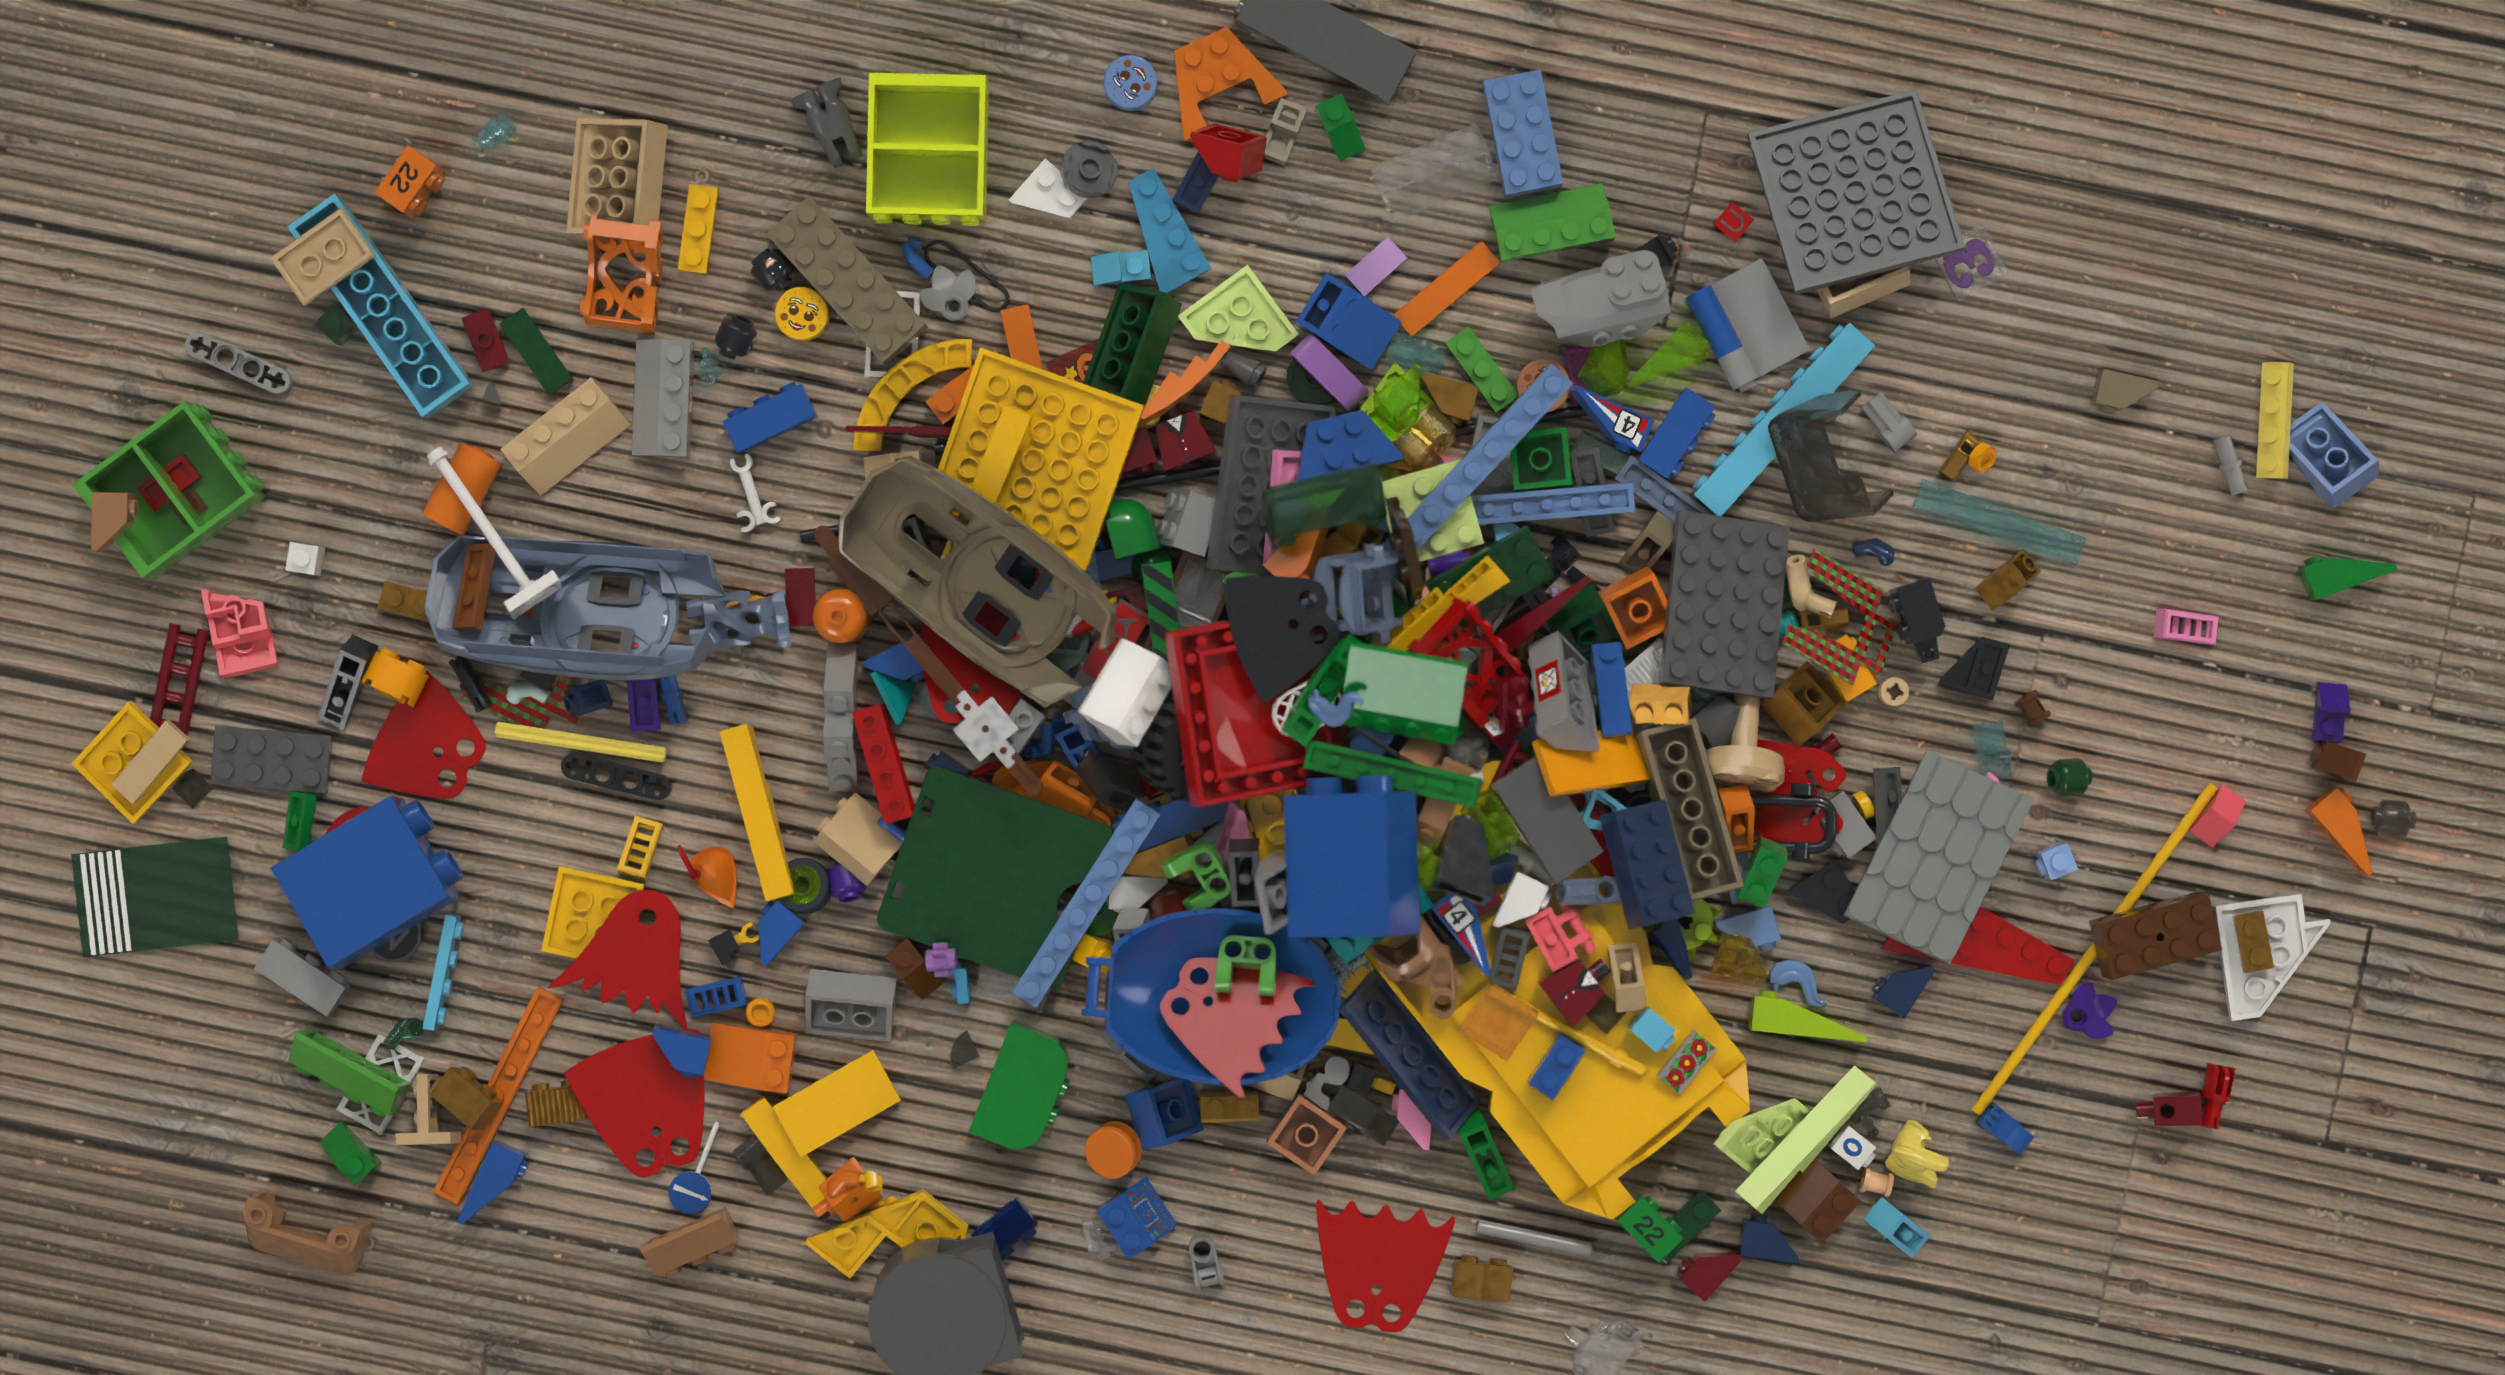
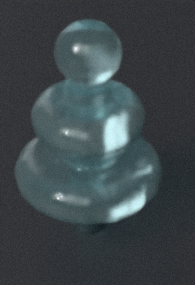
[698,347,722,385]

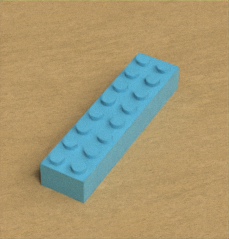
[287,193,475,419]

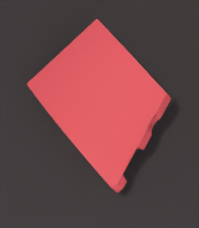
[201,589,279,679]

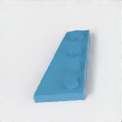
[1128,168,1211,294]

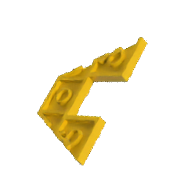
[805,1189,968,1279]

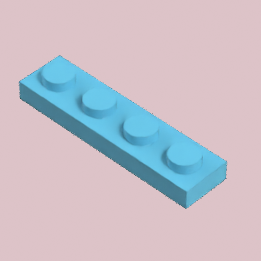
[422,913,464,1031]

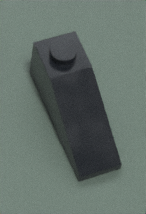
[317,634,379,730]

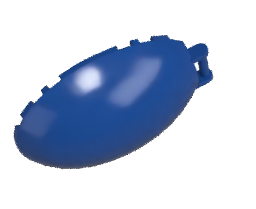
[1082,909,1341,1085]

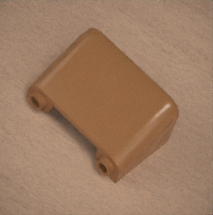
[243,1189,373,1275]

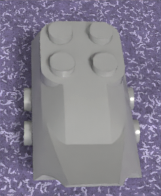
[1530,250,1671,347]

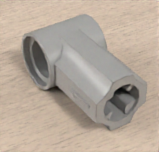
[1861,392,1917,453]

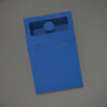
[1296,273,1402,371]

